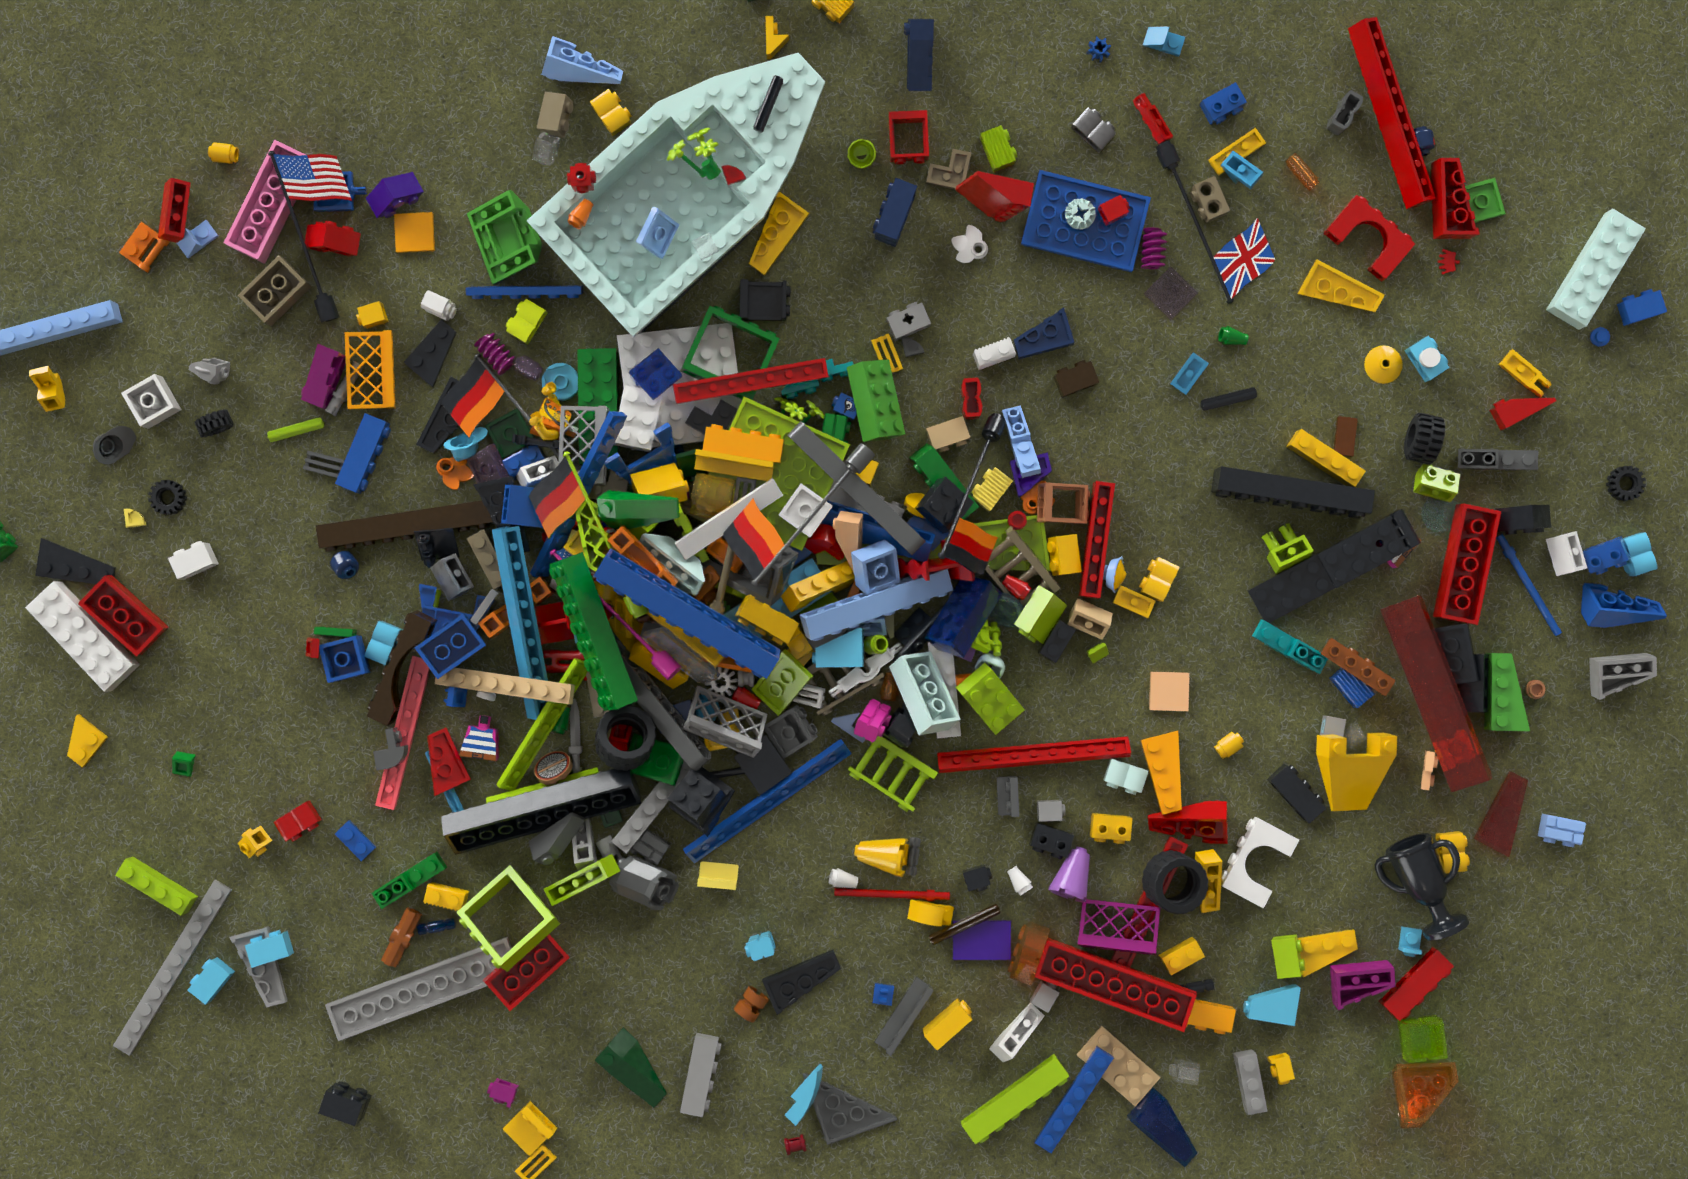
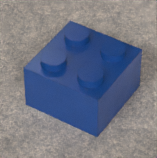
[319,636,371,683]

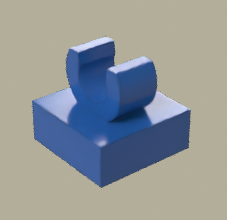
[444,687,468,707]
[872,983,894,1006]

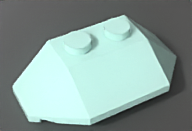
[639,533,705,595]

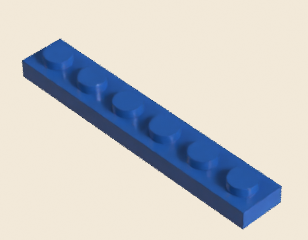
[466,285,583,299]
[1035,1046,1114,1153]

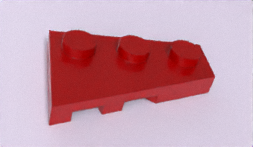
[427,728,471,796]

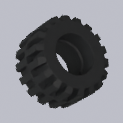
[1404,413,1445,464]

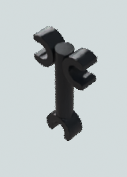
[512,434,565,449]

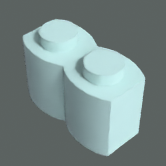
[1103,758,1148,795]

